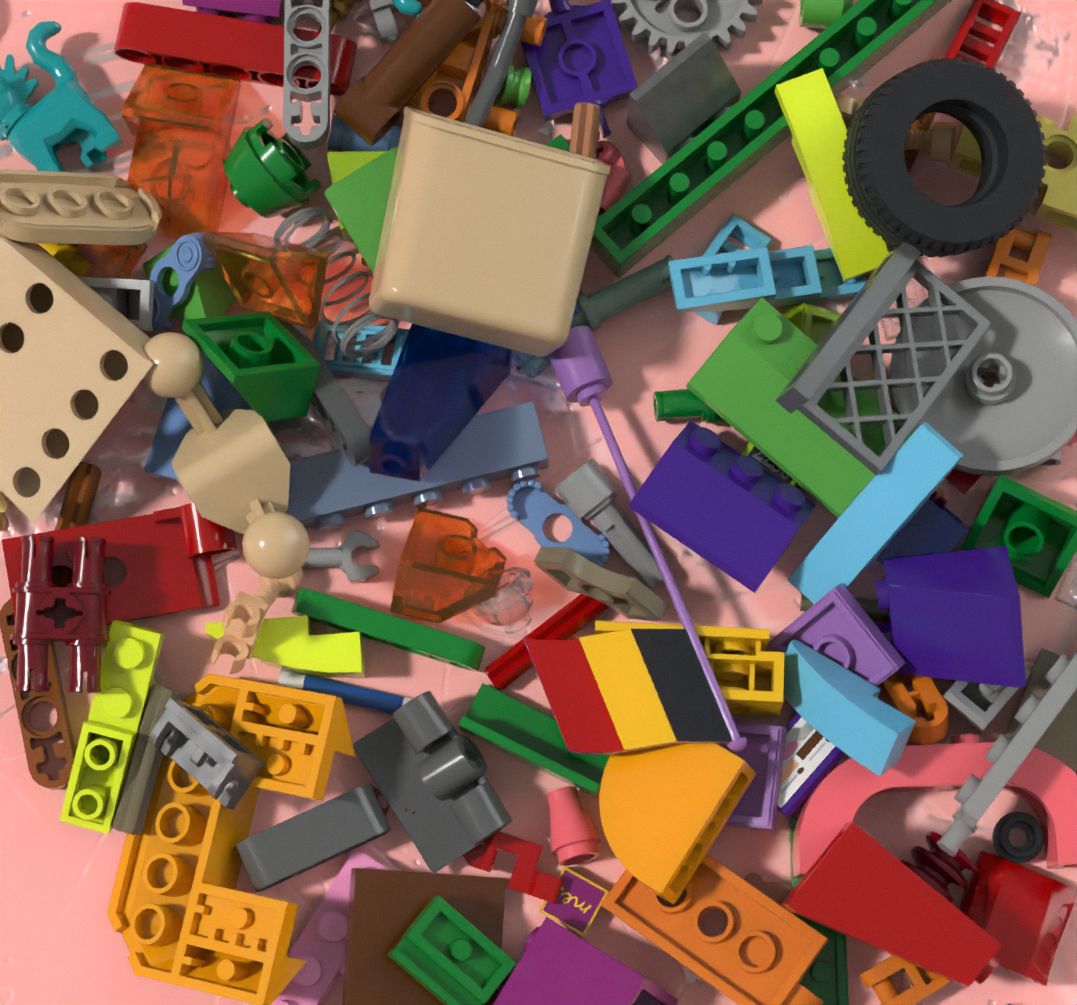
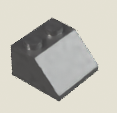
[626,32,741,164]

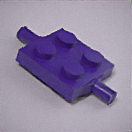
[519,0,638,140]

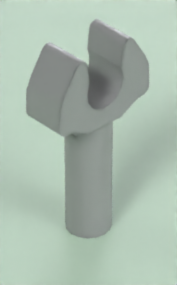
[302,531,380,584]

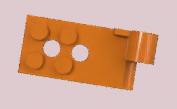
[601,853,828,1005]

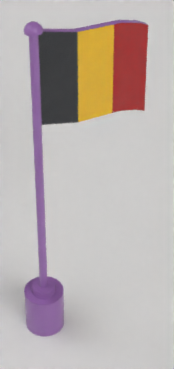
[523,326,747,754]

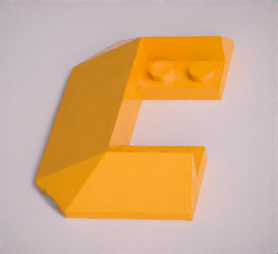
[107,673,356,1005]

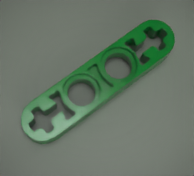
[291,588,486,672]

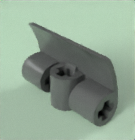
[353,691,513,872]

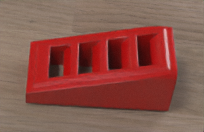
[944,0,1022,69]

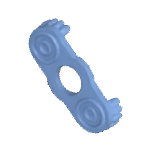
[149,233,219,330]
[506,480,610,567]

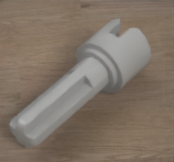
[554,458,663,589]

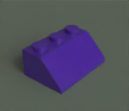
[628,421,816,593]

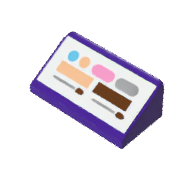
[777,713,846,819]

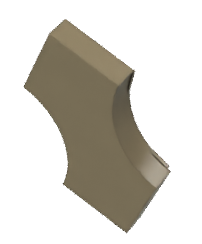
[533,546,669,621]

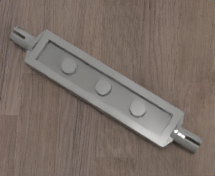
[936,651,1077,857]

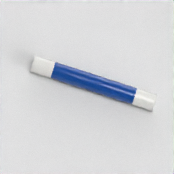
[277,669,414,714]

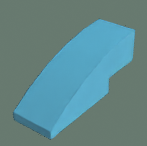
[783,639,916,776]

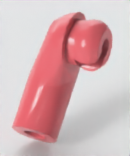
[596,140,630,215]

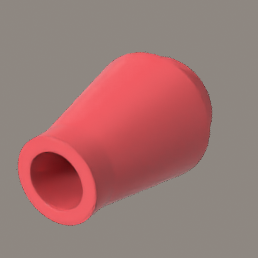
[547,786,601,866]

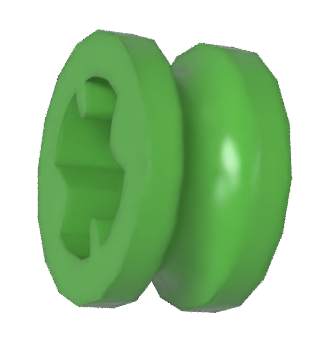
[494,63,531,110]

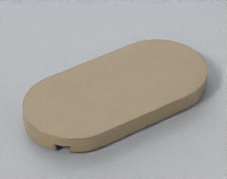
[0,169,162,245]

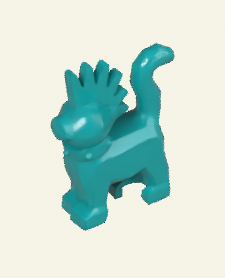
[0,21,123,172]

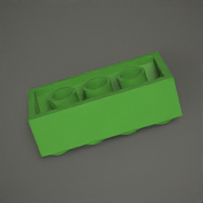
[686,297,916,518]

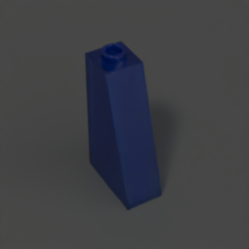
[369,323,512,482]

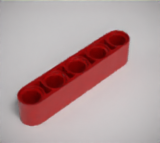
[114,2,357,96]

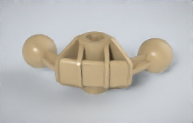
[142,332,310,579]

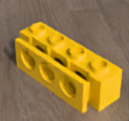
[595,620,785,718]

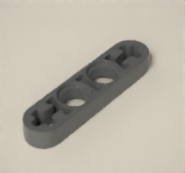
[274,309,378,466]

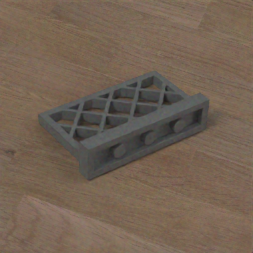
[775,242,992,475]

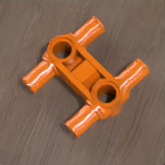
[403,0,548,136]

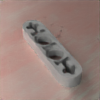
[283,0,331,150]

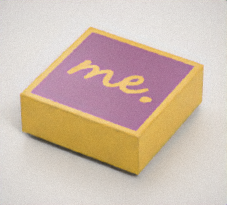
[539,866,609,937]

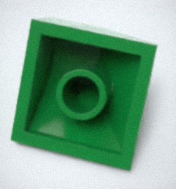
[182,311,321,422]

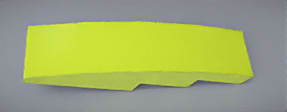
[774,68,889,282]

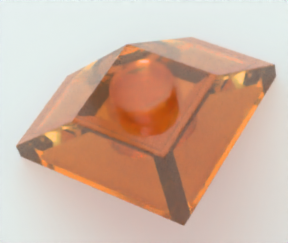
[127,128,231,240]
[390,507,507,624]

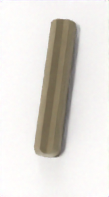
[112,685,180,835]

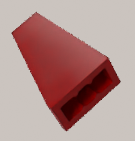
[781,822,1002,987]

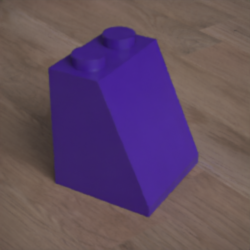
[876,546,1026,687]

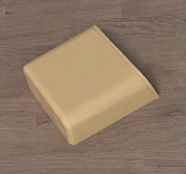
[369,106,611,357]
[0,235,154,524]

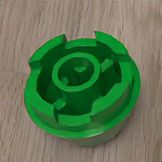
[223,118,321,219]

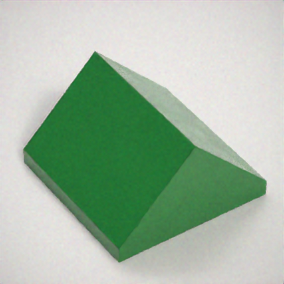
[959,475,1077,598]

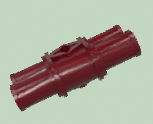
[10,536,111,693]

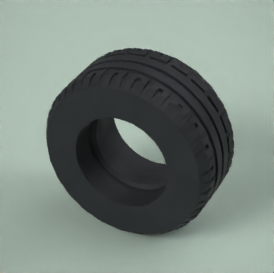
[842,57,1047,258]

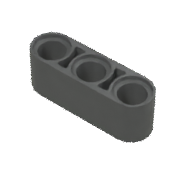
[235,783,392,893]

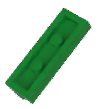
[458,683,611,798]

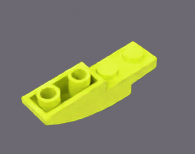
[59,620,165,834]

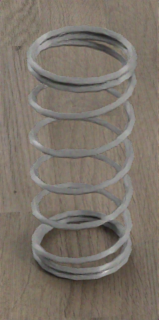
[273,207,399,358]

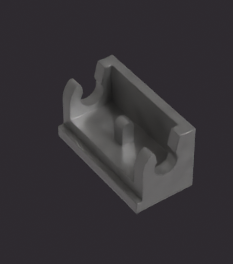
[149,697,265,810]

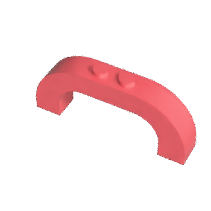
[792,734,1077,878]

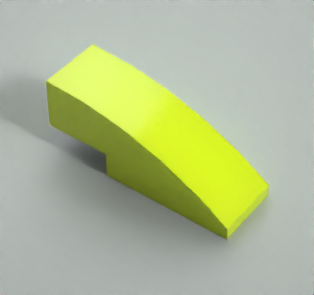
[206,615,366,678]

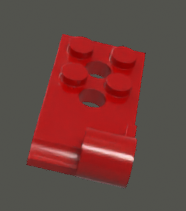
[1,503,237,628]

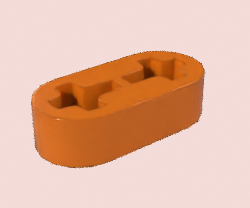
[881,672,949,745]

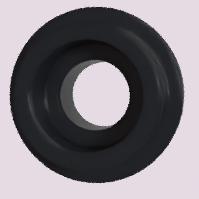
[992,812,1044,863]

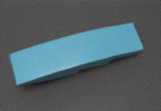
[668,245,866,312]
[787,422,964,604]

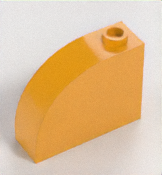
[599,743,756,905]

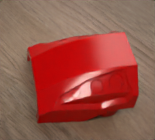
[959,850,1077,986]

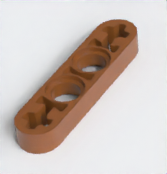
[0,599,76,790]

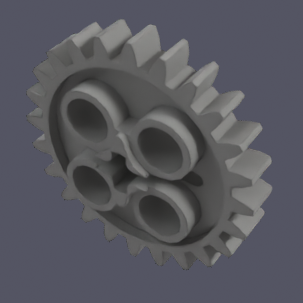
[610,0,763,60]

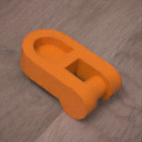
[984,223,1052,286]
[859,955,950,1005]

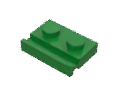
[387,896,516,1005]

